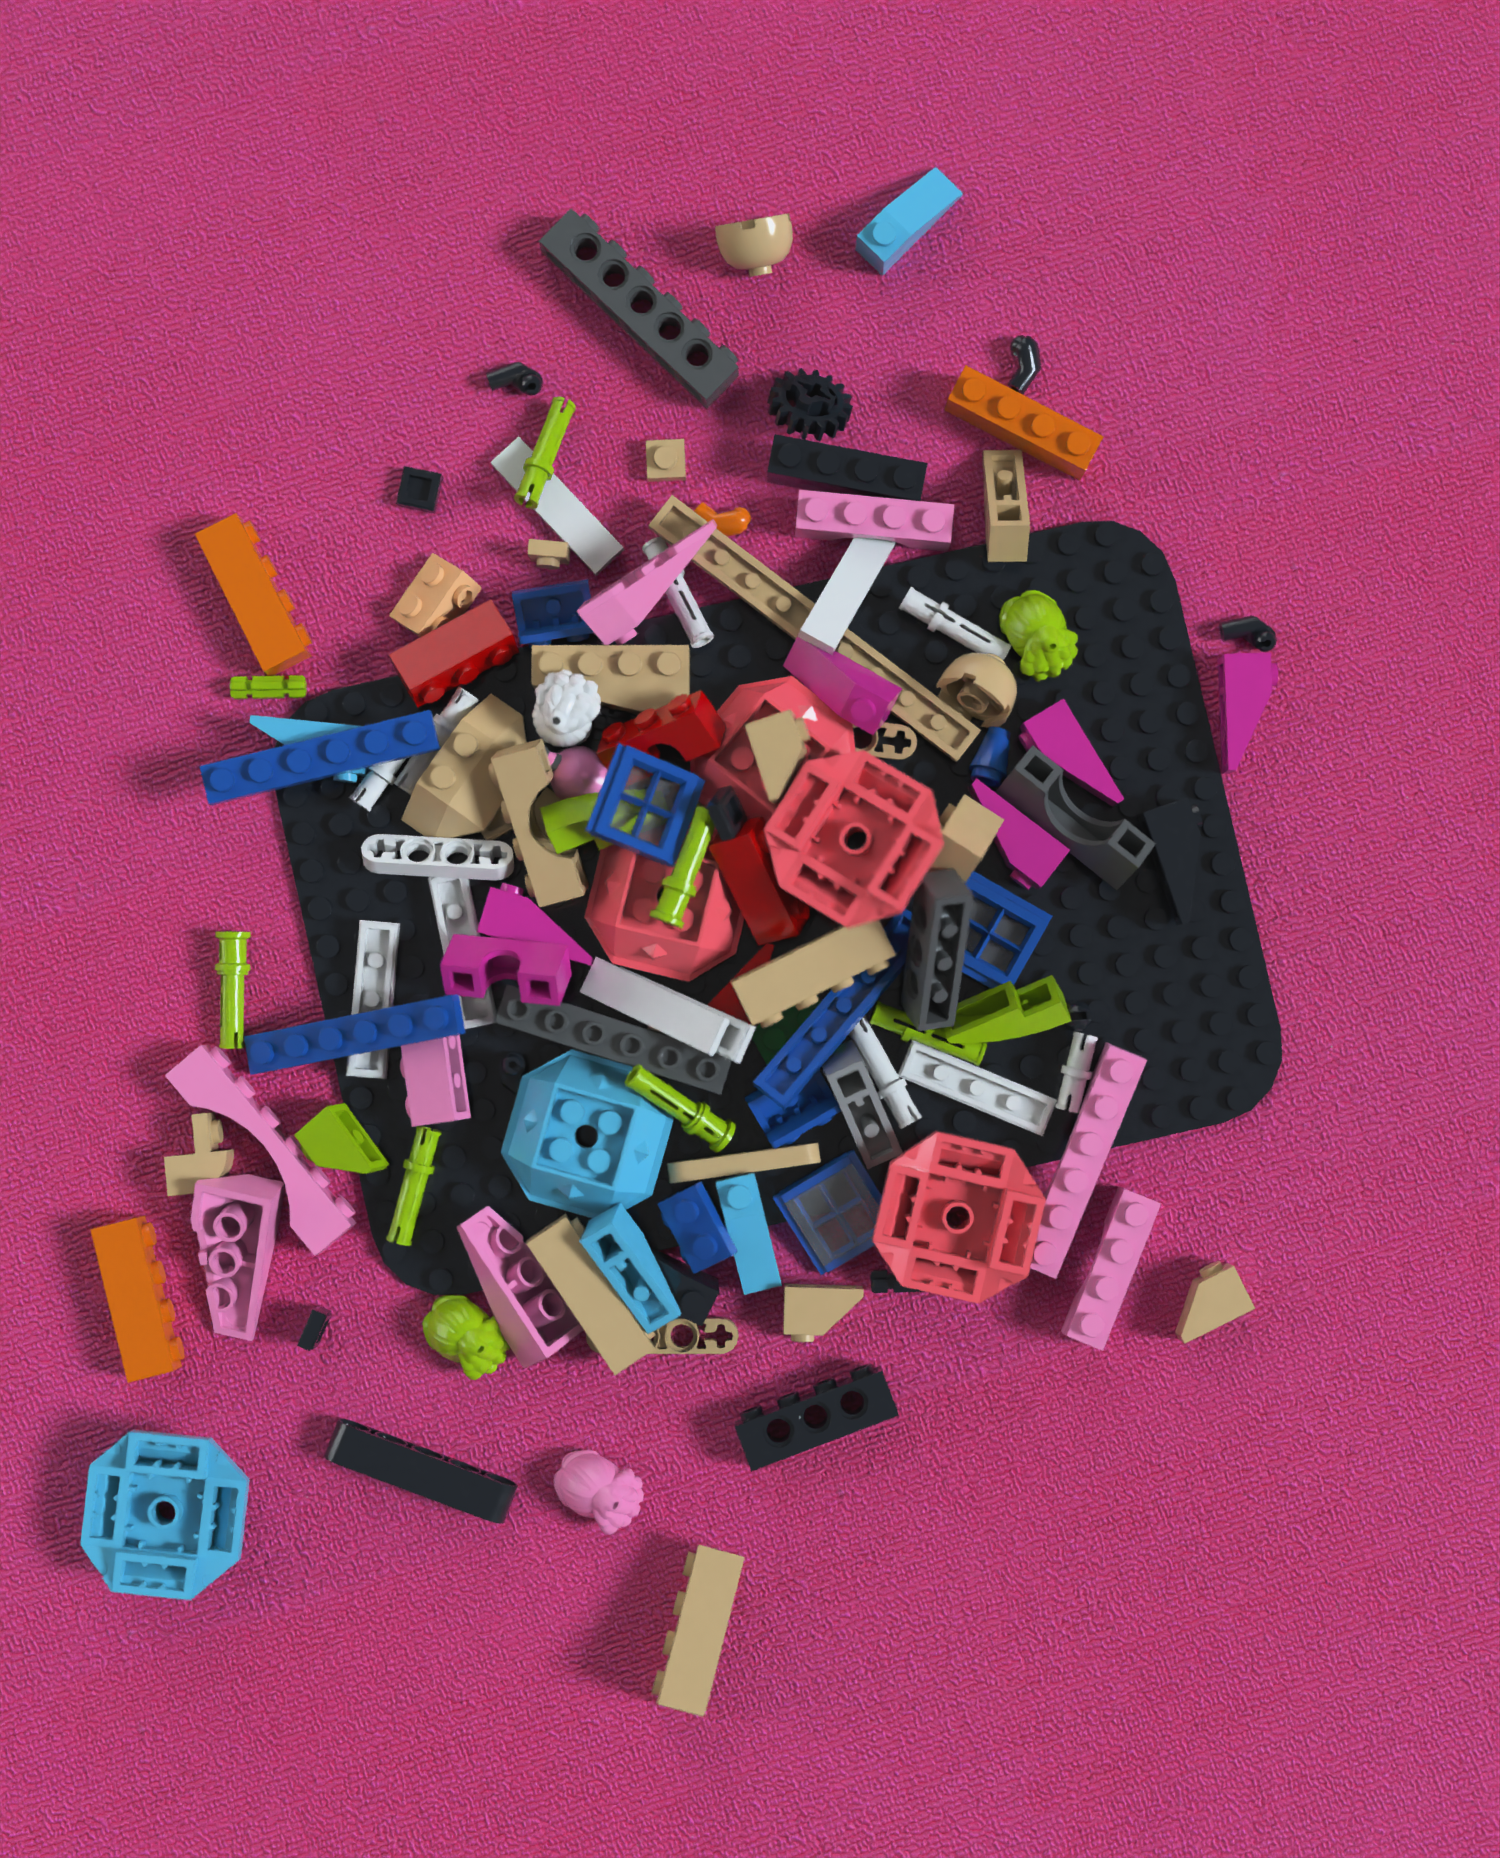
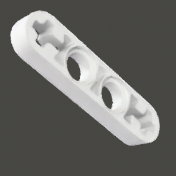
[361,834,514,880]

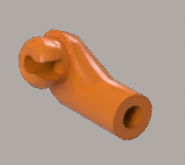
[694,502,751,537]

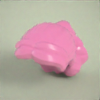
[553,1450,644,1535]

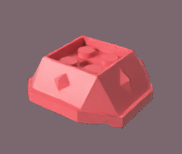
[690,676,856,825]
[764,750,944,929]
[584,821,745,982]
[872,1130,1046,1304]

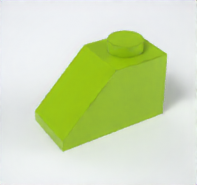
[294,1103,390,1174]

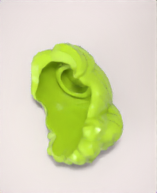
[999,590,1078,682]
[422,1295,510,1380]

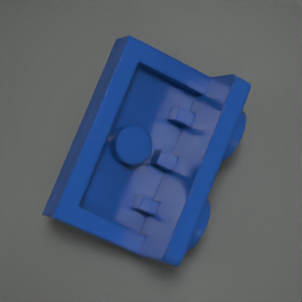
[512,579,594,648]
[744,1070,841,1149]
[658,1181,738,1274]

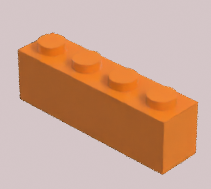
[944,365,1104,480]
[195,513,312,676]
[90,1215,185,1383]

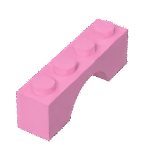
[795,490,954,552]
[1061,1186,1161,1351]

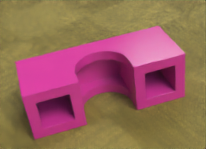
[440,934,572,1006]

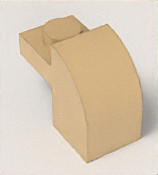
[164,1112,234,1196]

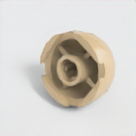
[715,213,793,277]
[937,653,1017,728]

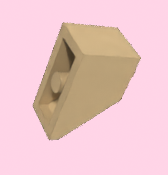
[745,709,810,804]
[1175,1261,1255,1344]
[783,1283,864,1342]

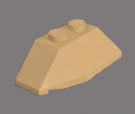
[401,694,527,838]

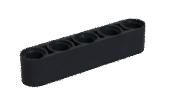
[324,1418,518,1524]

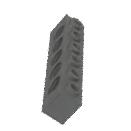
[539,208,739,409]
[495,985,732,1095]

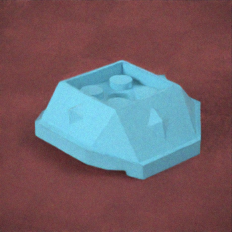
[501,1049,674,1218]
[80,1430,250,1600]

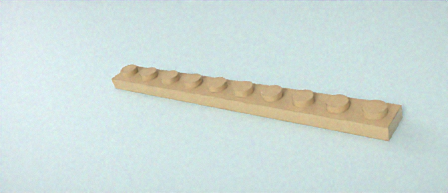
[648,495,981,763]

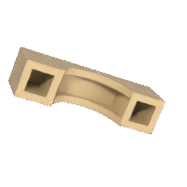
[489,739,589,907]

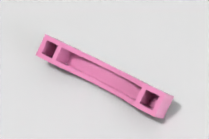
[1030,1042,1147,1279]
[165,1045,357,1256]

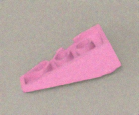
[577,519,718,645]
[191,1174,285,1341]
[457,1206,584,1368]

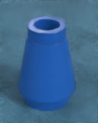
[969,726,1011,787]

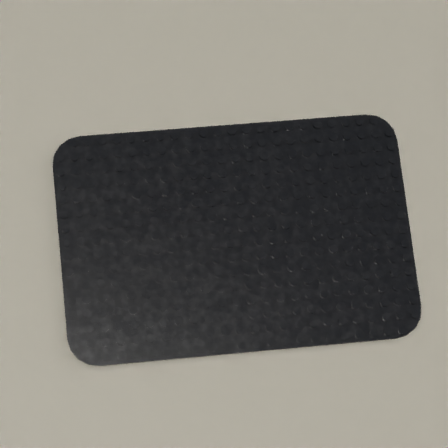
[274,521,1282,1295]

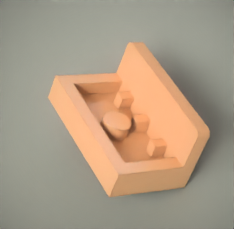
[389,553,481,637]

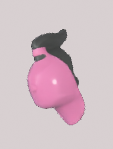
[545,746,629,800]

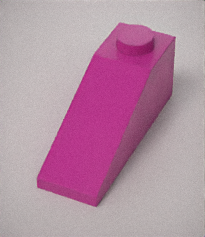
[783,636,902,735]
[1217,652,1278,774]
[1019,699,1124,807]
[968,778,1070,890]
[477,883,595,966]

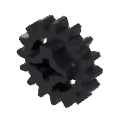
[767,368,853,441]

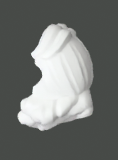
[532,669,601,748]

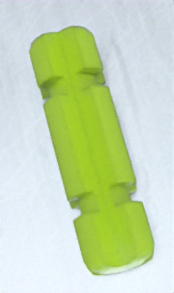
[230,675,307,699]

